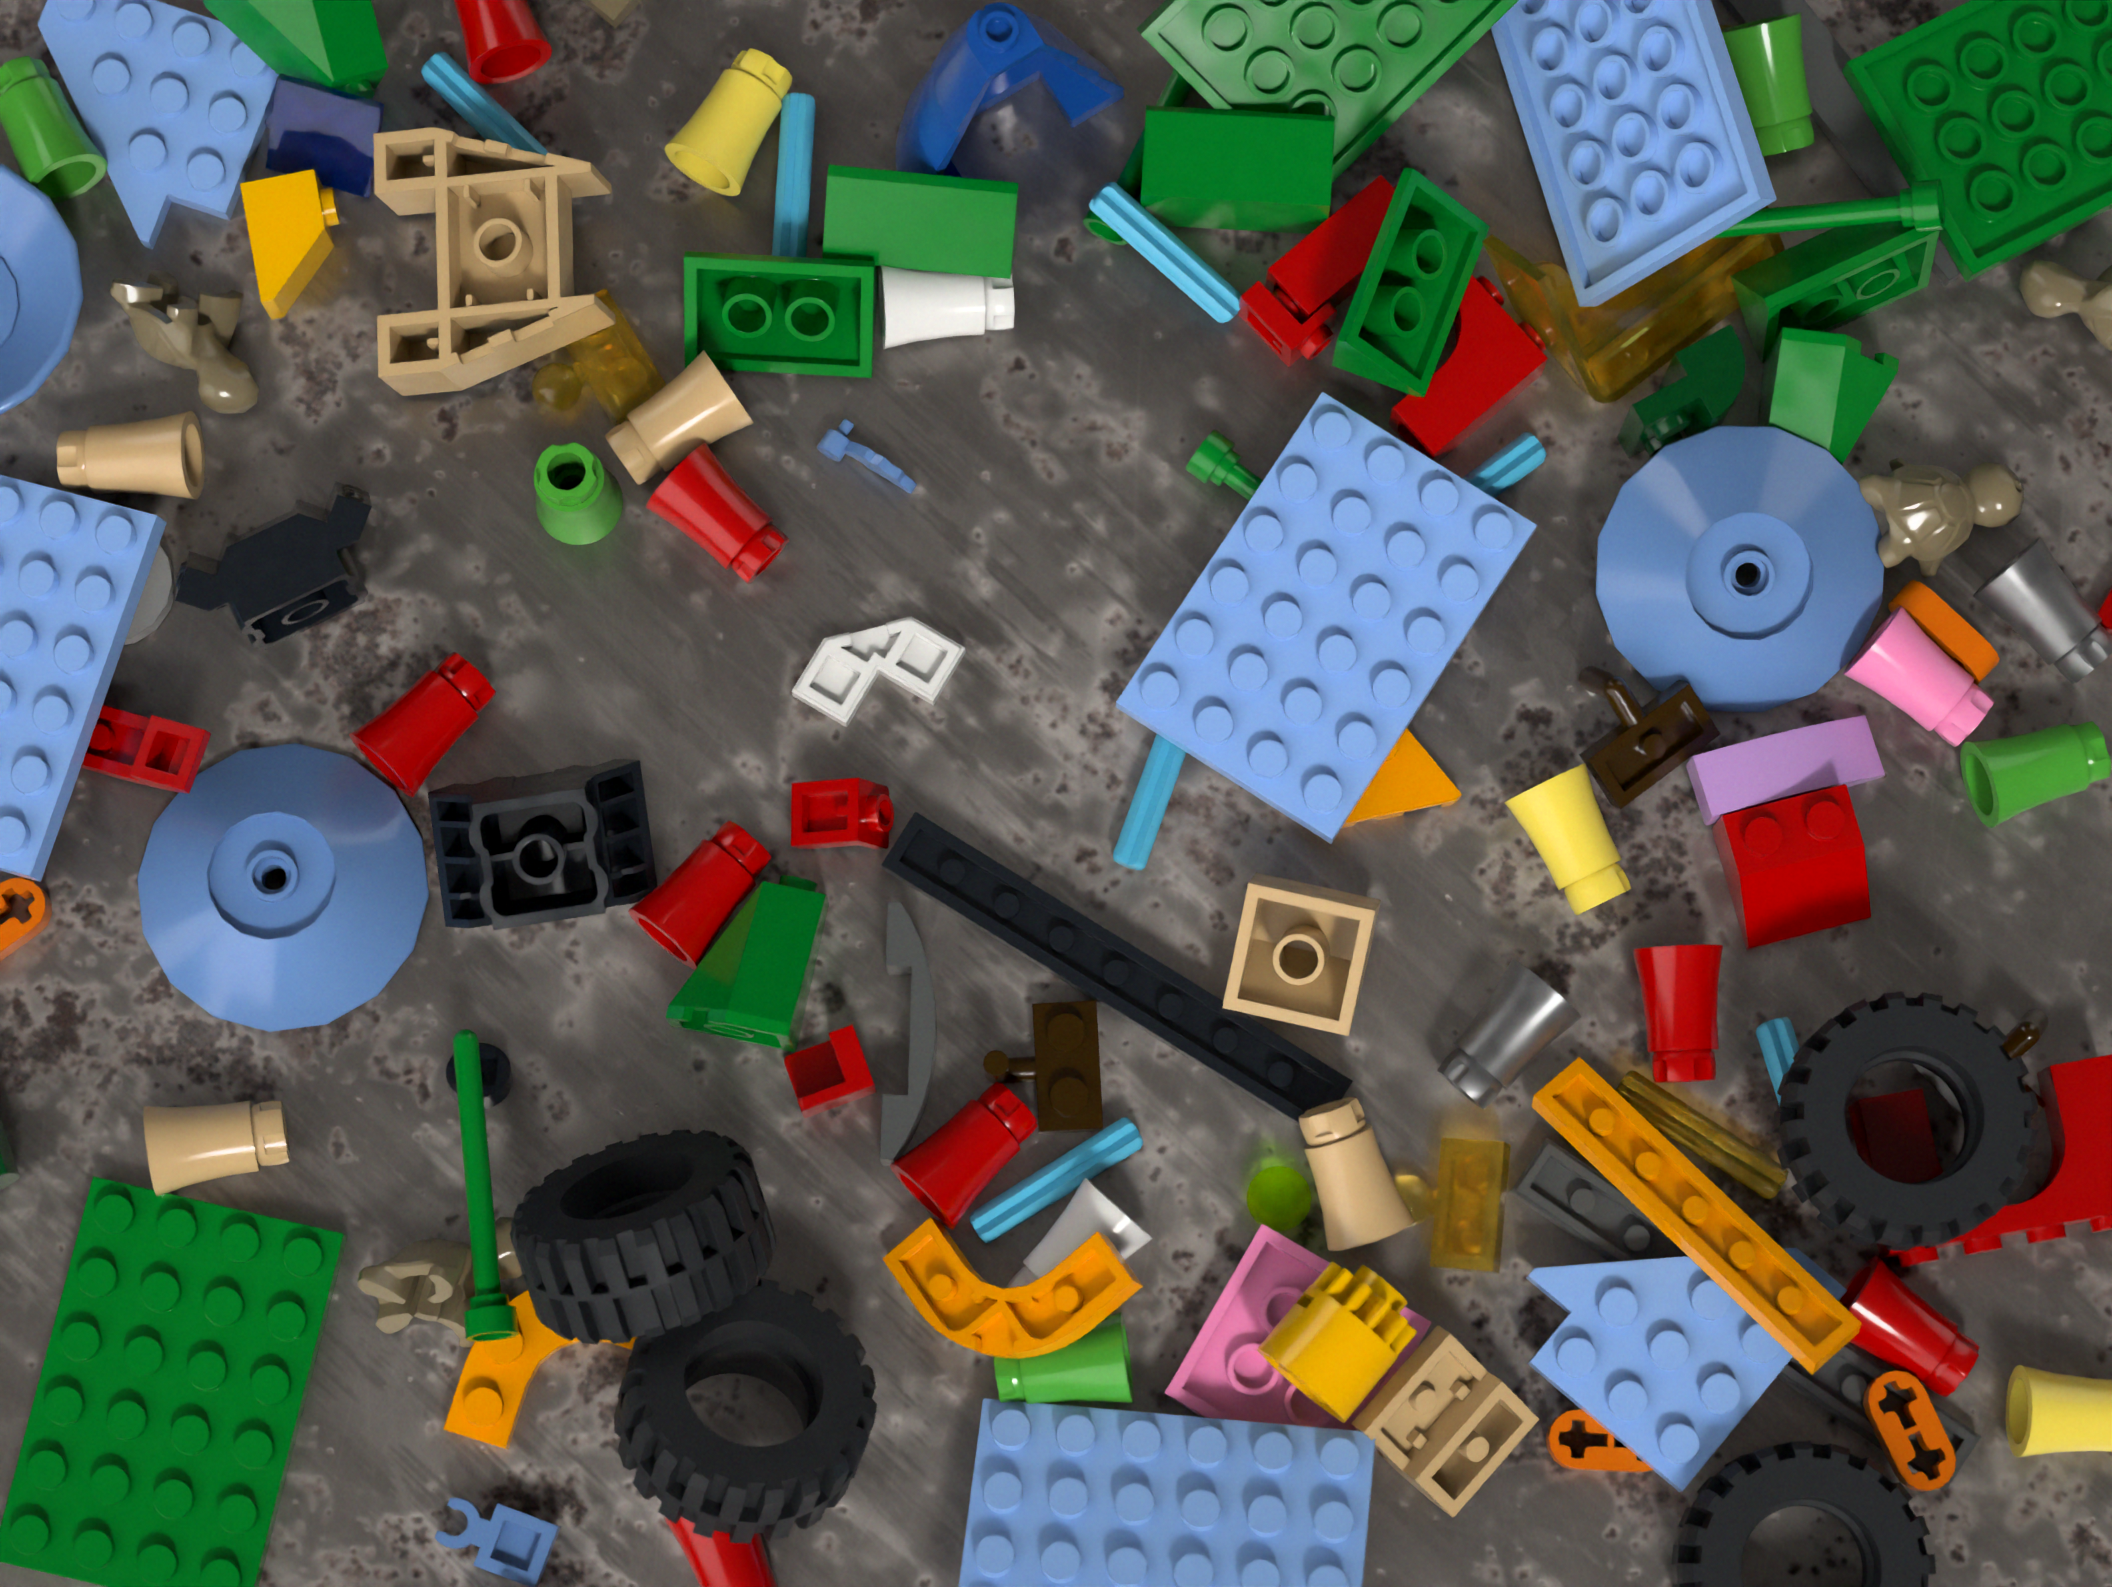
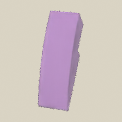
[1686,715,1885,826]

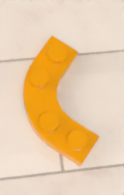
[882,1217,1143,1359]
[443,1290,637,1449]

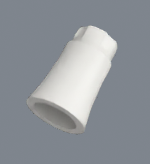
[878,265,1015,349]
[1006,1177,1153,1288]

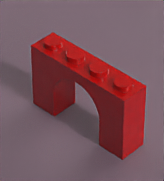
[1265,174,1548,463]
[1848,1054,2112,1267]

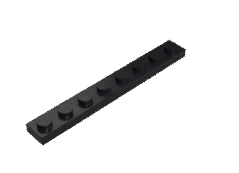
[881,812,1353,1127]

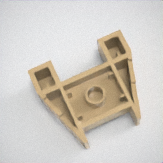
[373,127,616,396]

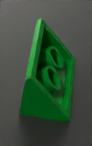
[1140,105,1335,234]
[822,164,1019,279]
[1332,168,1490,397]
[1730,221,1940,363]
[684,251,878,378]

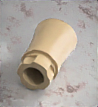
[605,350,754,485]
[56,411,205,499]
[1298,1097,1414,1251]
[143,1101,290,1196]

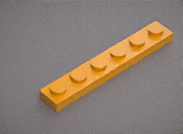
[1531,1056,1862,1375]

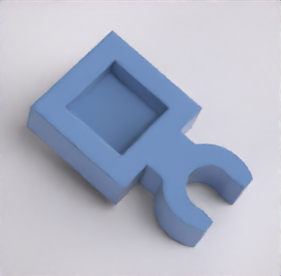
[435,1498,561,1587]

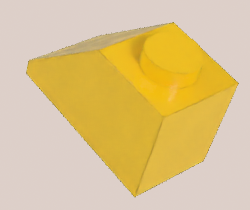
[240,169,341,320]

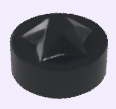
[446,1043,513,1109]

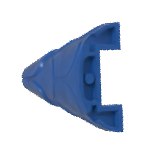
[895,2,1125,177]

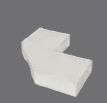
[791,616,966,727]

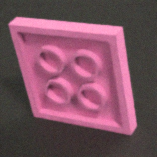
[1164,1224,1432,1431]

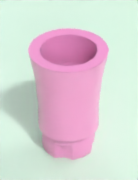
[1843,606,1995,747]

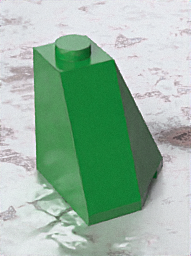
[203,0,389,111]
[1757,327,1899,465]
[665,875,829,1053]

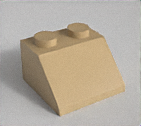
[1222,872,1381,1036]

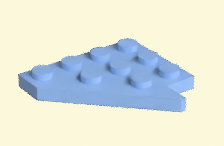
[37,0,284,250]
[1526,1248,1847,1492]

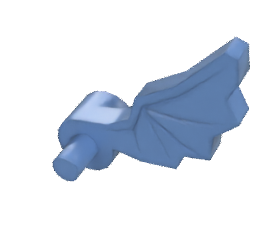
[817,419,917,494]

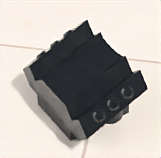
[175,481,372,650]
[428,759,658,930]

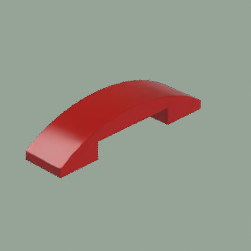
[81,705,212,794]

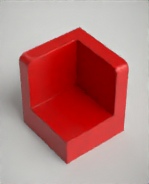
[784,1024,877,1119]

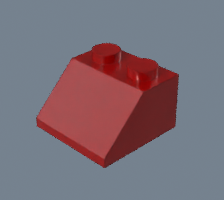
[1712,784,1871,950]

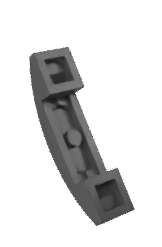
[880,901,937,1166]

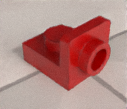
[1238,280,1337,367]
[791,777,894,850]

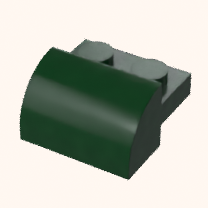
[1617,324,1745,459]

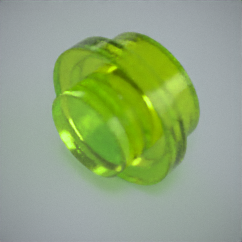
[1246,1166,1311,1232]

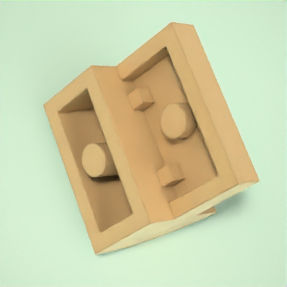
[1351,1325,1539,1518]

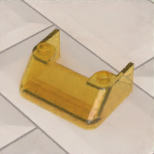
[1482,205,1785,403]

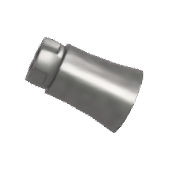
[1973,537,2112,684]
[1437,959,1582,1110]

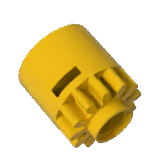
[1257,1261,1417,1423]

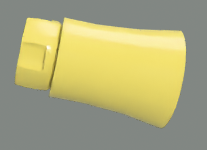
[665,48,792,196]
[1505,763,1631,916]
[2006,1365,2112,1458]

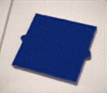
[265,73,385,198]

